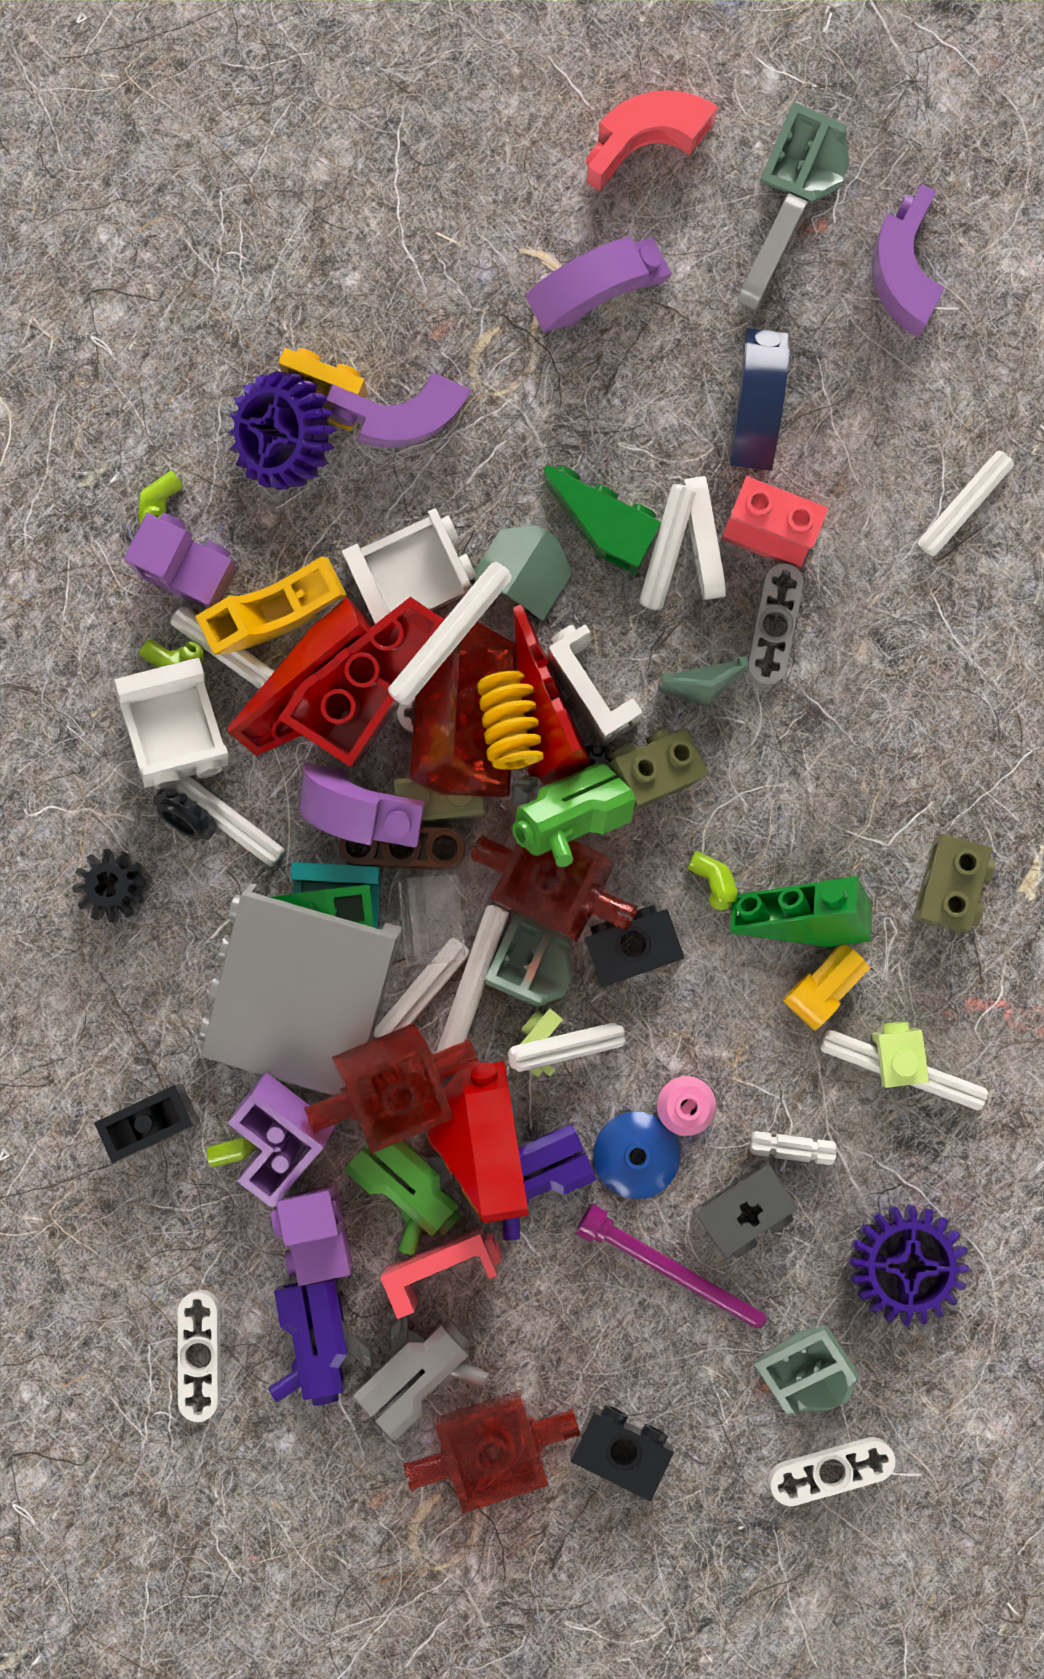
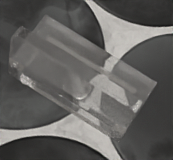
[398,875,466,968]

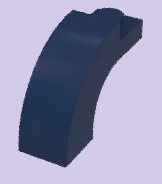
[730,328,790,471]

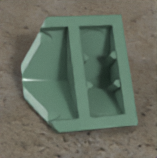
[759,102,849,204]
[472,525,572,623]
[659,656,749,707]
[483,912,573,1007]
[754,1325,860,1414]

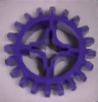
[227,372,337,490]
[848,1204,969,1326]

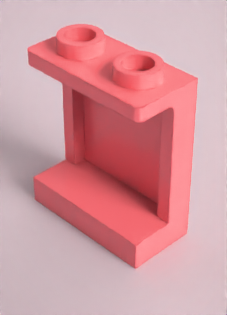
[721,476,829,571]
[380,1226,503,1319]

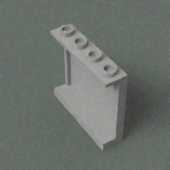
[198,883,402,1101]

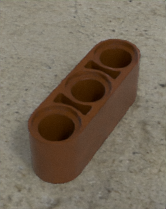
[338,827,466,870]

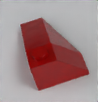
[227,597,375,756]
[278,597,445,767]
[513,604,593,785]
[425,1061,529,1223]

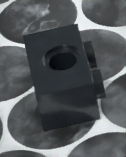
[584,904,685,988]
[94,1084,201,1163]
[570,1404,674,1502]

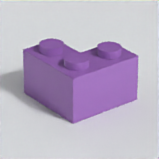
[124,513,237,609]
[227,1072,335,1208]
[271,1184,354,1286]

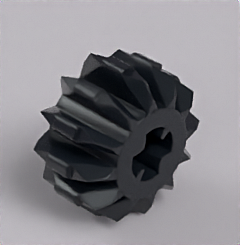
[72,849,148,923]

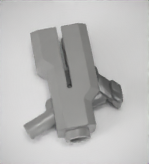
[353,1315,488,1441]

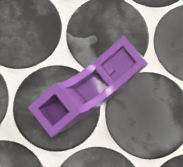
[872,184,945,338]
[525,236,672,332]
[324,372,471,448]
[298,763,425,848]

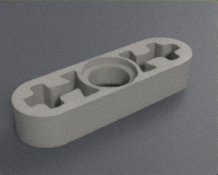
[737,193,808,311]
[746,563,804,687]

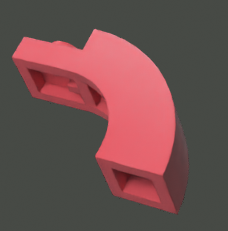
[586,90,718,192]

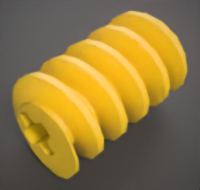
[477,671,543,770]

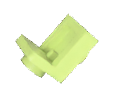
[520,1008,563,1078]
[872,1021,929,1088]

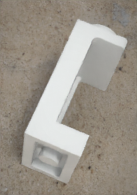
[342,508,477,624]
[548,625,643,746]
[114,658,228,789]

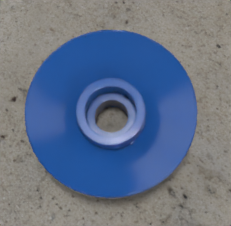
[593,1112,680,1199]

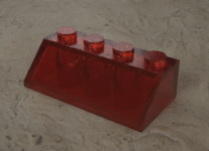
[410,612,517,797]

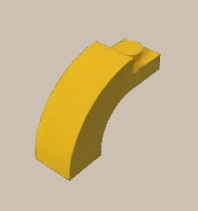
[195,556,347,655]

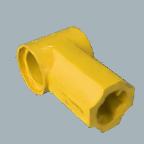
[783,945,871,1031]

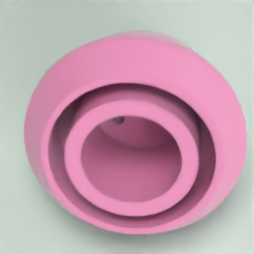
[657,1076,716,1136]

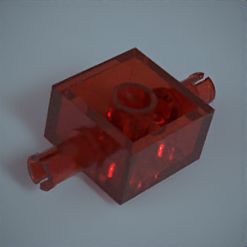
[471,835,638,943]
[304,1023,479,1154]
[403,1389,581,1513]

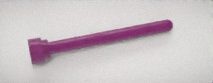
[575,1203,767,1328]

